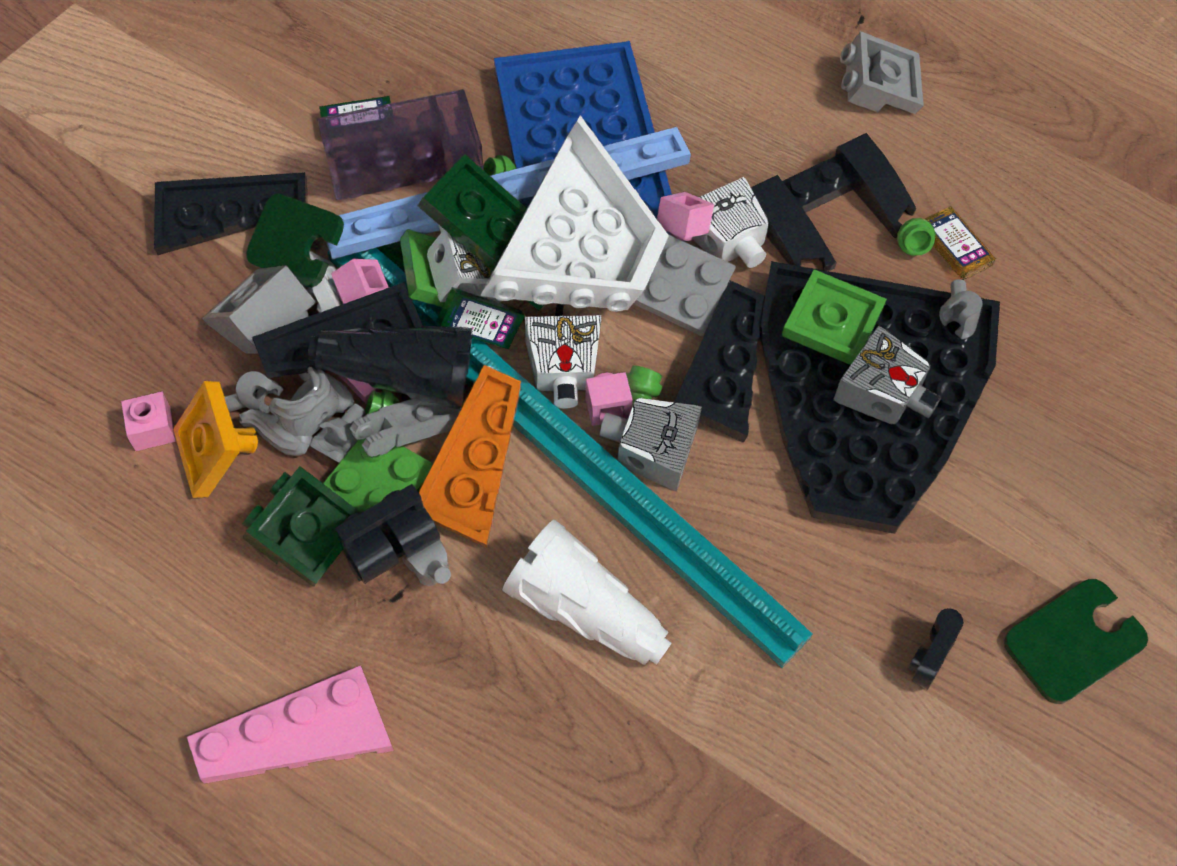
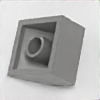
[202,265,316,354]

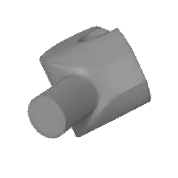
[939,279,982,339]
[225,371,284,413]
[310,403,366,463]
[402,540,451,586]

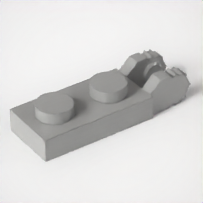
[350,399,461,457]

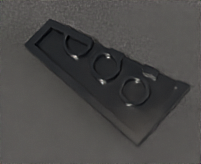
[154,172,308,255]
[674,280,764,443]

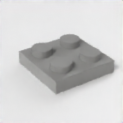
[633,234,736,337]

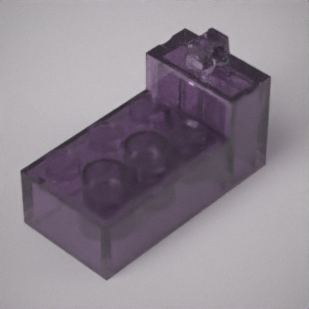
[317,89,484,201]

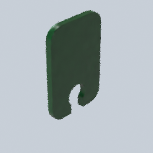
[246,194,344,288]
[1004,579,1148,704]

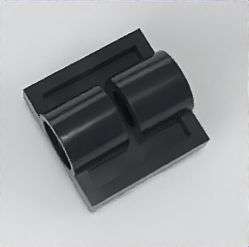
[335,484,440,584]

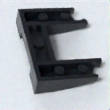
[750,133,916,271]

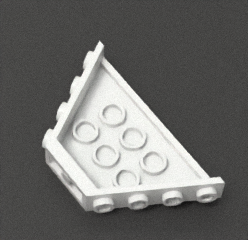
[480,116,669,312]

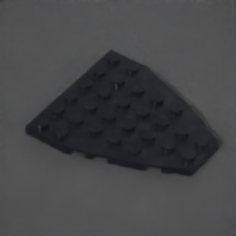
[760,261,1000,534]

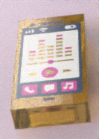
[925,206,996,280]

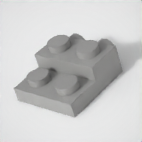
[840,31,924,114]

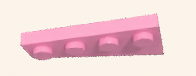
[187,665,394,784]

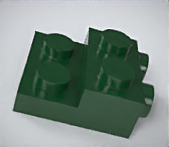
[242,466,360,587]

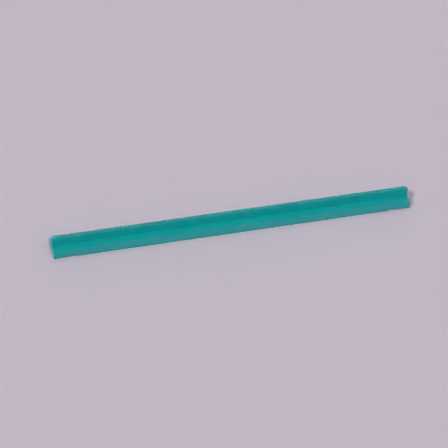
[327,248,813,668]

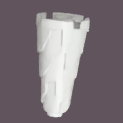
[502,519,671,665]

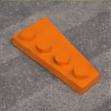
[419,365,521,548]

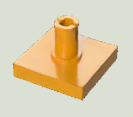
[173,381,258,498]

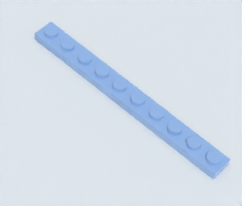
[326,127,691,259]

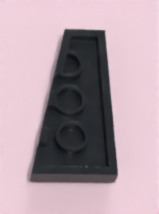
[252,282,423,378]

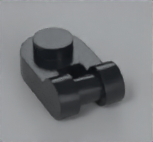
[908,608,964,690]

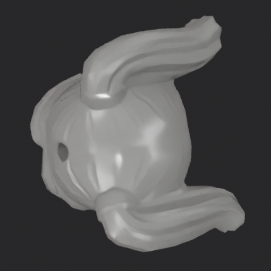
[239,367,354,456]

